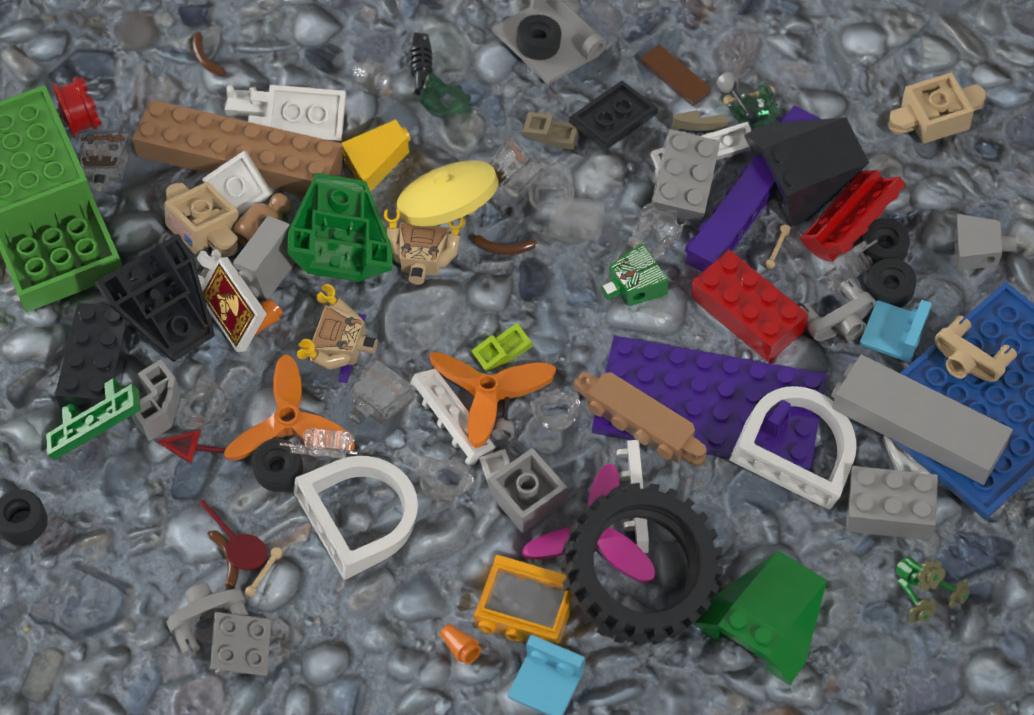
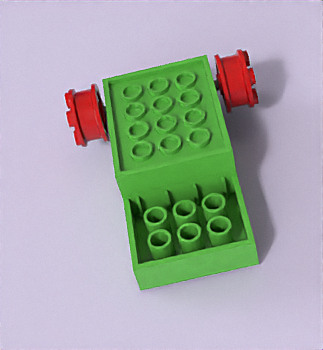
[0,76,123,313]

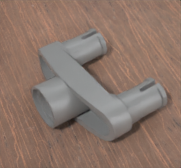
[800,278,876,341]
[166,583,249,656]

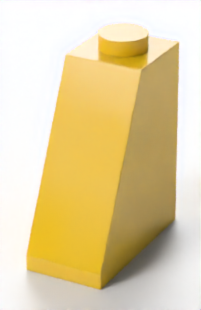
[342,120,411,192]

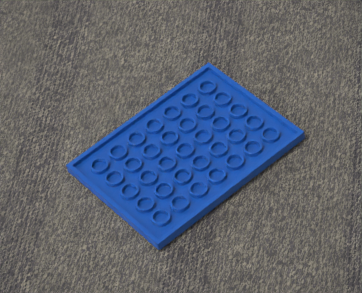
[888,282,1034,520]

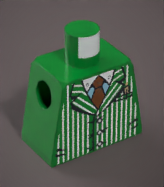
[601,243,668,306]

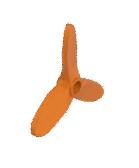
[430,352,556,448]
[224,354,355,461]

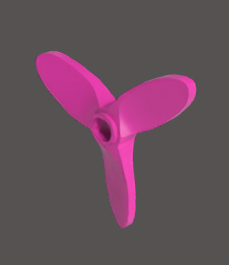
[522,464,655,583]

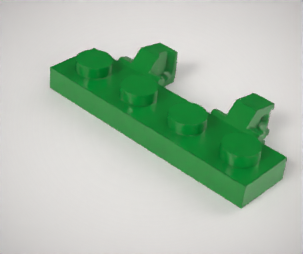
[46,379,141,460]

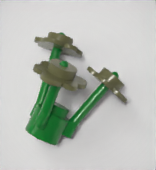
[896,557,970,623]

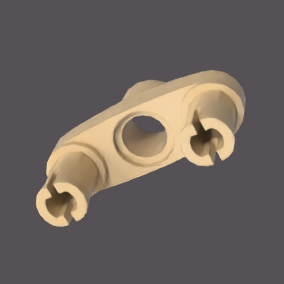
[935,315,1017,382]

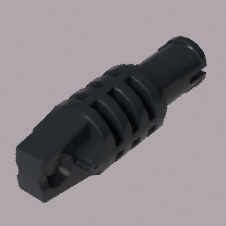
[410,33,433,96]

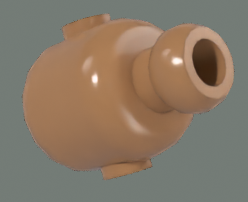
[233,193,293,247]

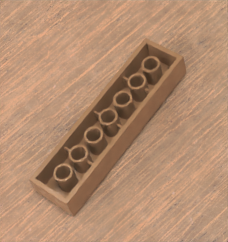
[132,99,345,196]

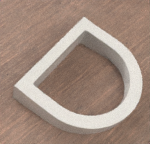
[729,386,856,510]
[294,456,418,580]

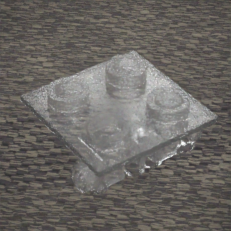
[817,240,878,292]
[279,428,358,459]

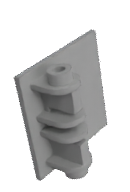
[210,612,271,676]

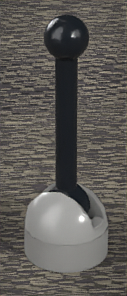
[717,72,755,121]
[492,397,515,441]

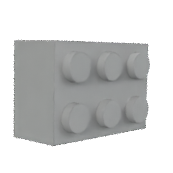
[649,129,720,223]
[846,466,938,540]

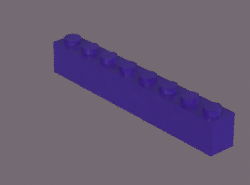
[685,105,821,272]

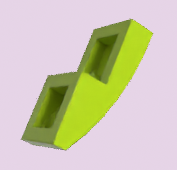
[471,323,534,372]

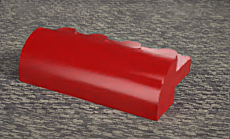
[799,170,906,262]

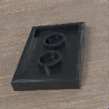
[569,80,658,151]

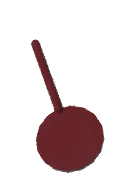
[199,499,267,570]

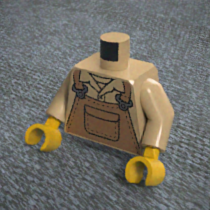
[384,208,466,285]
[297,284,378,370]

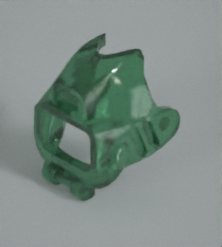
[419,73,471,118]
[728,82,780,131]

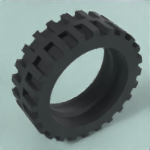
[561,483,723,646]

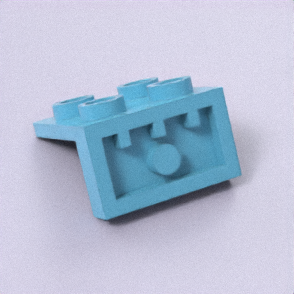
[860,300,932,363]
[508,634,585,715]

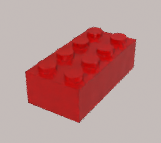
[691,250,808,363]

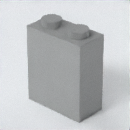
[233,216,296,301]

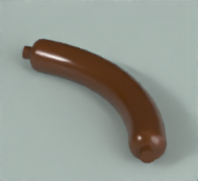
[193,32,227,76]
[472,235,537,255]
[208,530,239,590]

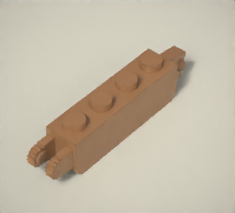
[574,371,707,467]

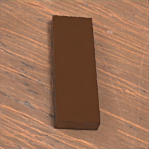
[641,44,711,107]

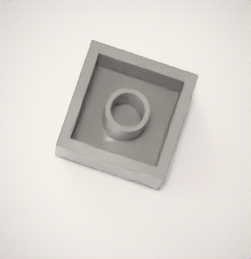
[488,448,568,533]

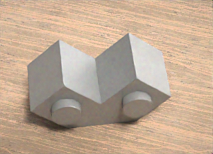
[132,359,180,442]

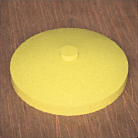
[397,160,499,226]

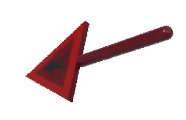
[156,430,226,464]

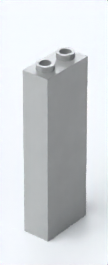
[831,355,1013,485]

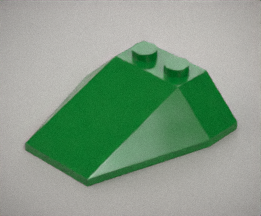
[287,173,392,282]
[693,550,827,686]

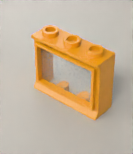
[473,555,573,646]

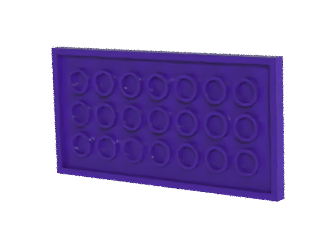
[592,335,828,471]

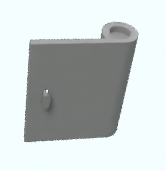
[492,0,607,85]

